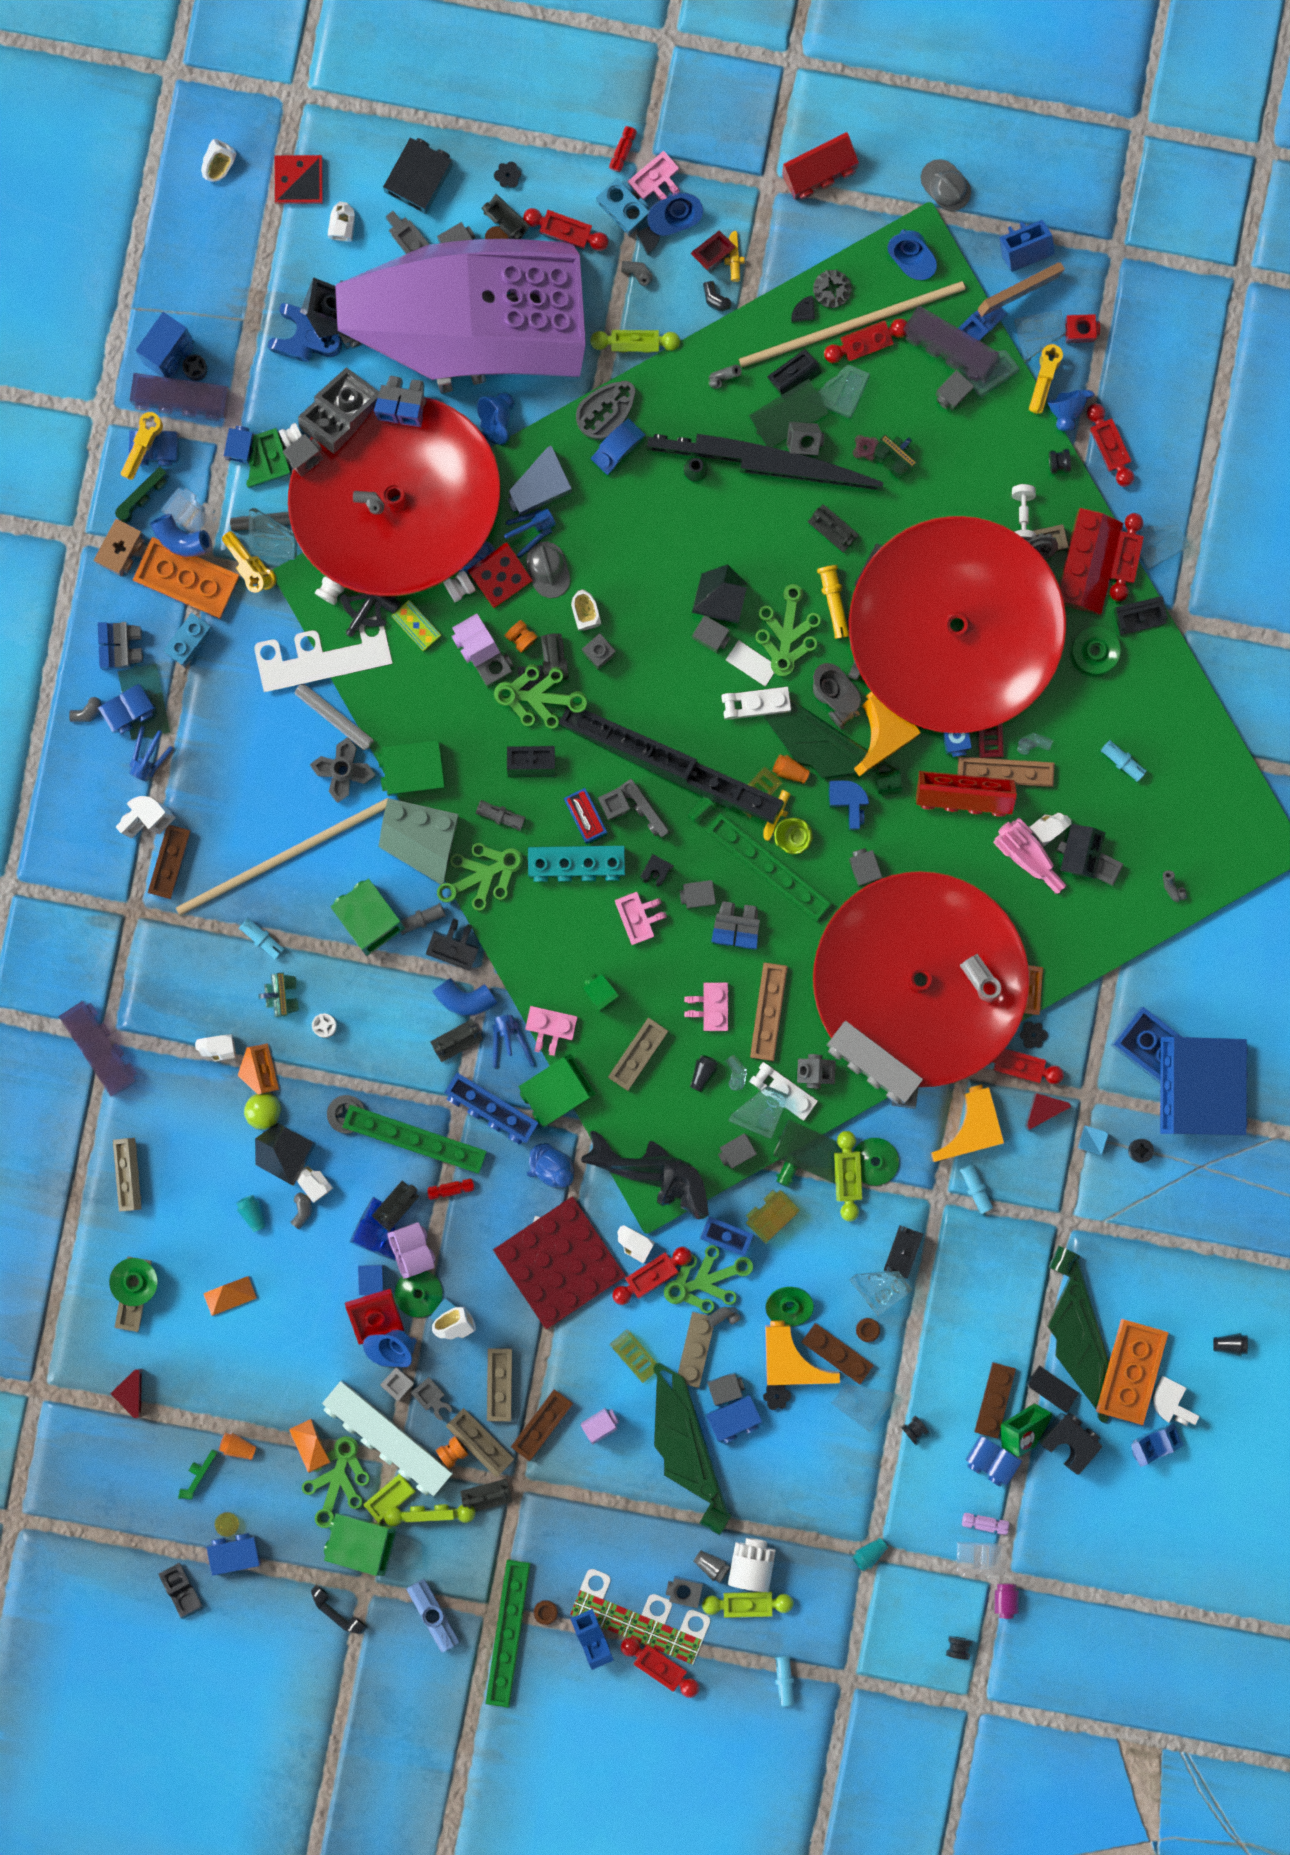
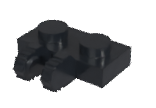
[426,918,479,971]

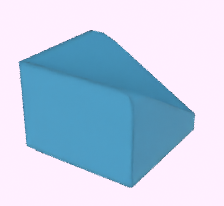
[1077,1125,1109,1156]

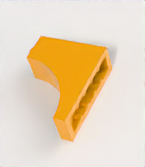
[854,692,921,776]
[930,1084,1004,1162]
[765,1320,840,1385]

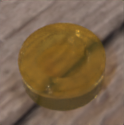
[215,1512,239,1537]

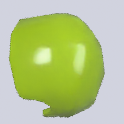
[774,818,813,854]
[244,1092,282,1130]

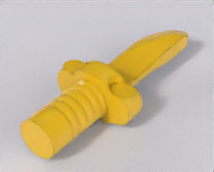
[724,231,745,282]
[764,790,791,841]

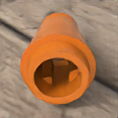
[772,754,810,784]
[219,1432,256,1460]

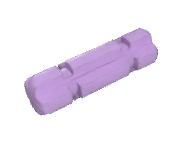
[962,1513,1009,1535]

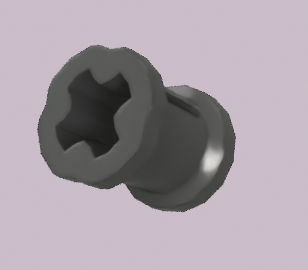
[828,709,860,730]

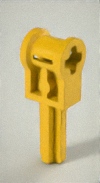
[1029,344,1063,414]
[121,412,163,480]
[222,531,276,593]

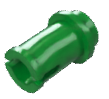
[776,1155,801,1187]

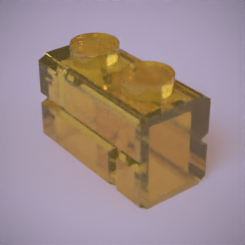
[745,1190,800,1244]

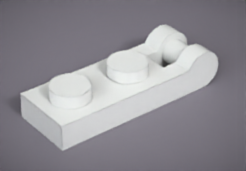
[721,687,791,720]
[749,1062,817,1121]

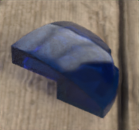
[350,1197,396,1261]

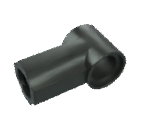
[541,633,569,681]

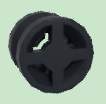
[182,354,208,381]
[1049,449,1071,475]
[1128,1139,1154,1163]
[901,1415,931,1446]
[946,1636,973,1660]

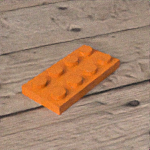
[133,537,240,619]
[1096,1319,1169,1425]

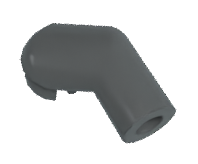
[621,261,653,286]
[709,365,742,389]
[353,491,384,514]
[69,697,101,722]
[1163,870,1187,902]
[290,1192,313,1230]
[706,1307,741,1328]

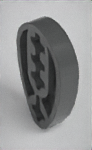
[576,381,635,440]

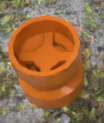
[505,620,538,653]
[436,1436,469,1469]

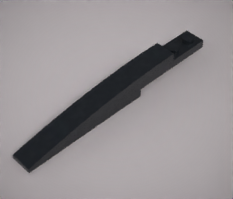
[647,434,883,491]
[559,706,784,824]

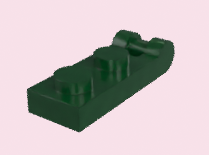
[115,466,169,523]

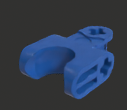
[267,303,342,362]

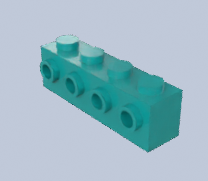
[528,846,625,882]

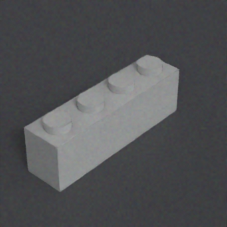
[826,1021,923,1104]

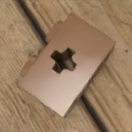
[93,519,145,577]

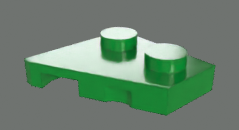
[246,428,292,488]

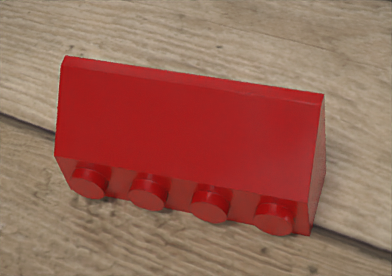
[1059,508,1124,615]
[916,771,1017,816]

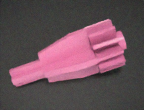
[993,818,1066,894]

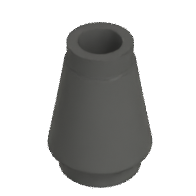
[693,1550,730,1583]

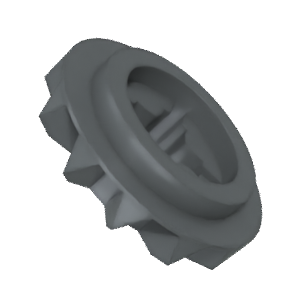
[813,269,851,308]
[1026,533,1058,560]
[327,1095,365,1133]

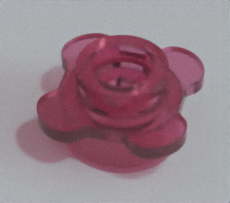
[853,435,878,461]

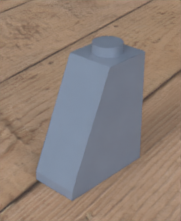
[507,446,572,516]

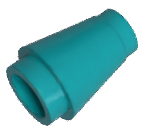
[236,1195,266,1232]
[852,1537,888,1572]

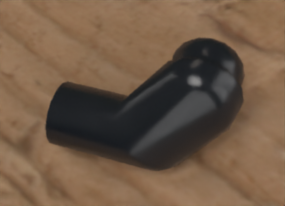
[703,281,731,312]

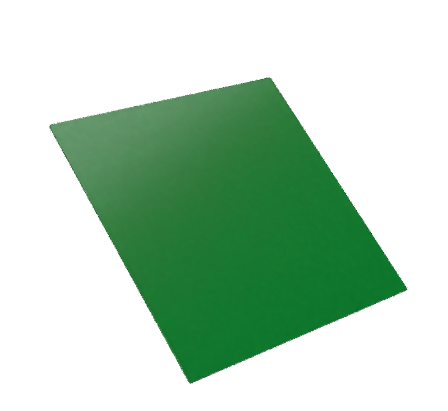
[272,202,1290,1234]

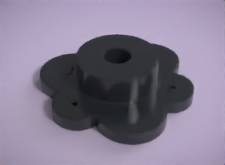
[494,162,521,188]
[1020,1022,1048,1048]
[763,1385,791,1410]

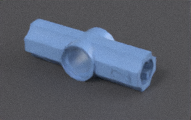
[406,1578,460,1653]

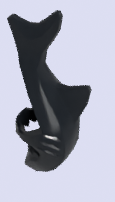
[581,1131,709,1219]

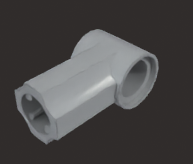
[960,954,1001,1002]

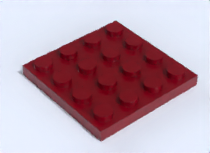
[493,1196,626,1329]

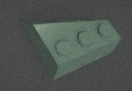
[378,798,459,885]

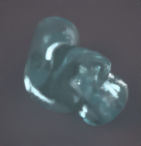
[1017,733,1053,755]
[725,1054,747,1091]

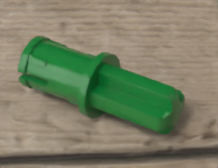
[688,796,718,823]

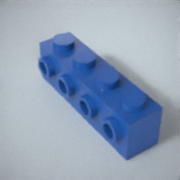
[444,1072,539,1145]

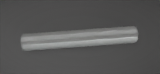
[295,684,373,750]

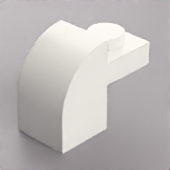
[116,796,176,839]
[1153,1376,1199,1426]

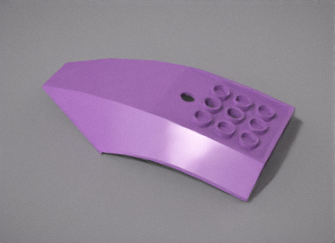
[335,239,586,380]

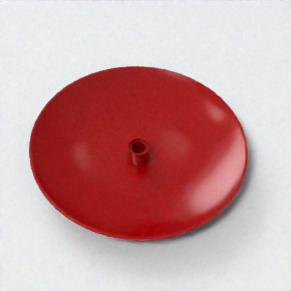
[288,397,500,596]
[849,516,1066,733]
[813,872,1029,1088]

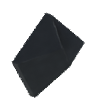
[300,277,341,338]
[692,564,748,624]
[255,1123,316,1186]

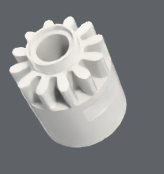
[728,1538,776,1592]

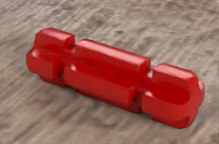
[609,126,637,172]
[427,1178,475,1200]

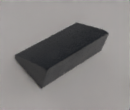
[767,349,822,400]
[1026,1365,1078,1413]

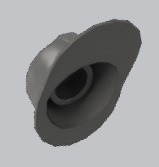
[920,159,971,211]
[526,542,570,598]
[813,663,861,713]

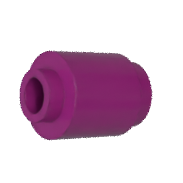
[995,1583,1019,1619]

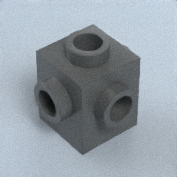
[797,1054,836,1089]

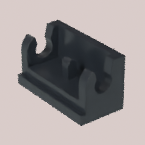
[1113,596,1168,636]
[507,746,555,777]
[1060,824,1106,879]
[640,854,674,887]
[883,1225,923,1279]

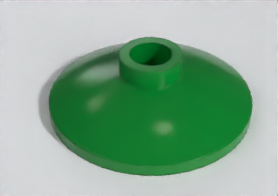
[1073,626,1121,674]
[854,1138,899,1186]
[109,1258,158,1306]
[394,1271,443,1317]
[765,1287,814,1327]

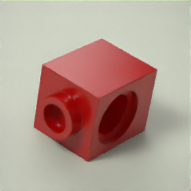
[1065,314,1100,343]

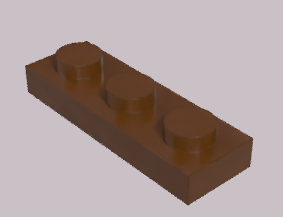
[147,824,191,900]
[801,1323,874,1385]
[974,1362,1016,1439]
[511,1389,573,1462]

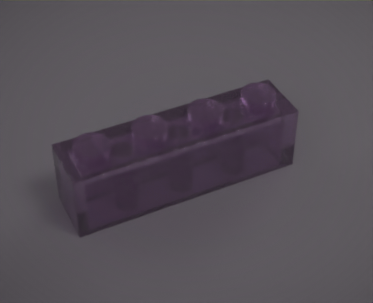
[903,305,1000,383]
[129,373,230,421]
[58,1001,138,1097]

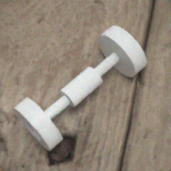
[1012,484,1036,540]

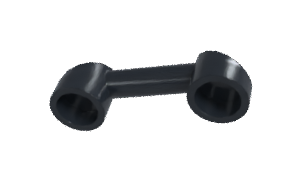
[311,1584,368,1634]

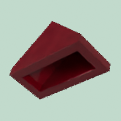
[691,230,736,274]
[1025,1093,1071,1130]
[110,1368,142,1418]

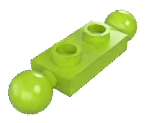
[590,330,680,353]
[834,1131,862,1222]
[384,1504,476,1527]
[702,1591,794,1618]

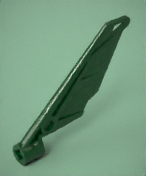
[763,698,902,794]
[1047,1246,1110,1422]
[653,1363,732,1536]

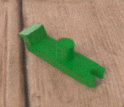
[178,1449,218,1500]

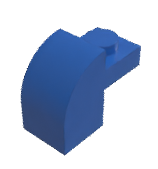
[591,419,645,475]
[829,781,869,830]
[1131,1423,1184,1467]
[570,1609,614,1670]

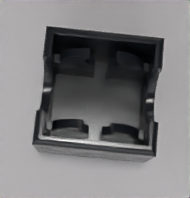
[1038,1412,1102,1475]

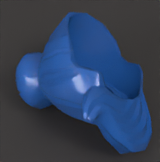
[1048,390,1095,431]
[477,392,515,445]
[527,1143,575,1188]

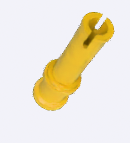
[817,565,849,639]

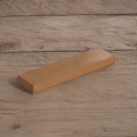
[978,262,1065,317]
[957,757,1054,787]
[750,963,787,1061]

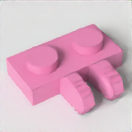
[628,151,680,201]
[615,892,667,945]
[685,983,728,1031]
[525,1006,577,1056]

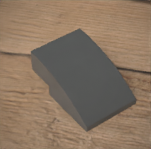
[298,367,379,454]

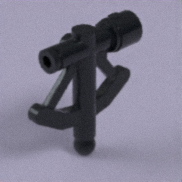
[340,594,401,637]

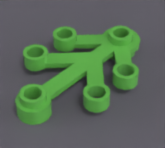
[755,584,821,676]
[494,664,587,729]
[437,843,523,911]
[664,1245,753,1313]
[302,1436,370,1528]

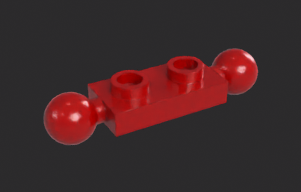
[523,208,609,251]
[824,318,909,363]
[1086,403,1135,487]
[1109,513,1144,602]
[988,1049,1064,1085]
[612,1246,692,1305]
[621,1637,700,1698]

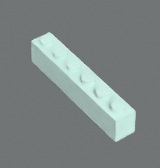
[322,1380,453,1496]

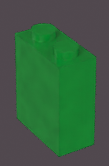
[378,740,445,797]
[330,878,405,956]
[518,1054,596,1127]
[324,1513,397,1576]

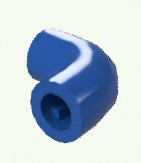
[150,514,212,557]
[432,977,498,1016]

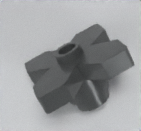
[310,738,376,803]

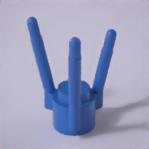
[504,508,556,558]
[129,726,173,782]
[492,1015,535,1068]

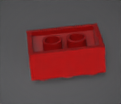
[782,132,859,200]

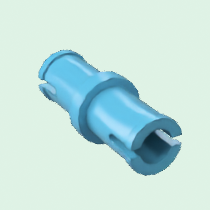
[1100,740,1147,782]
[239,917,285,960]
[959,1164,994,1214]
[775,1656,795,1706]

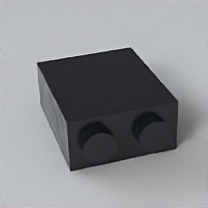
[383,137,453,214]

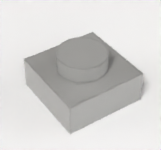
[380,1367,414,1401]

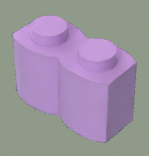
[451,614,500,667]
[387,1223,435,1279]
[580,1408,619,1445]

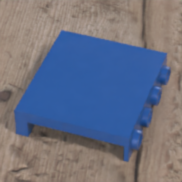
[1160,1037,1248,1135]

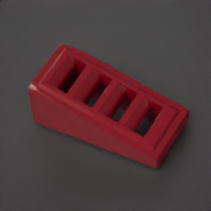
[977,723,1004,758]

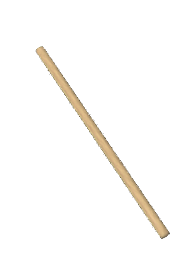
[739,281,965,368]
[176,798,388,916]

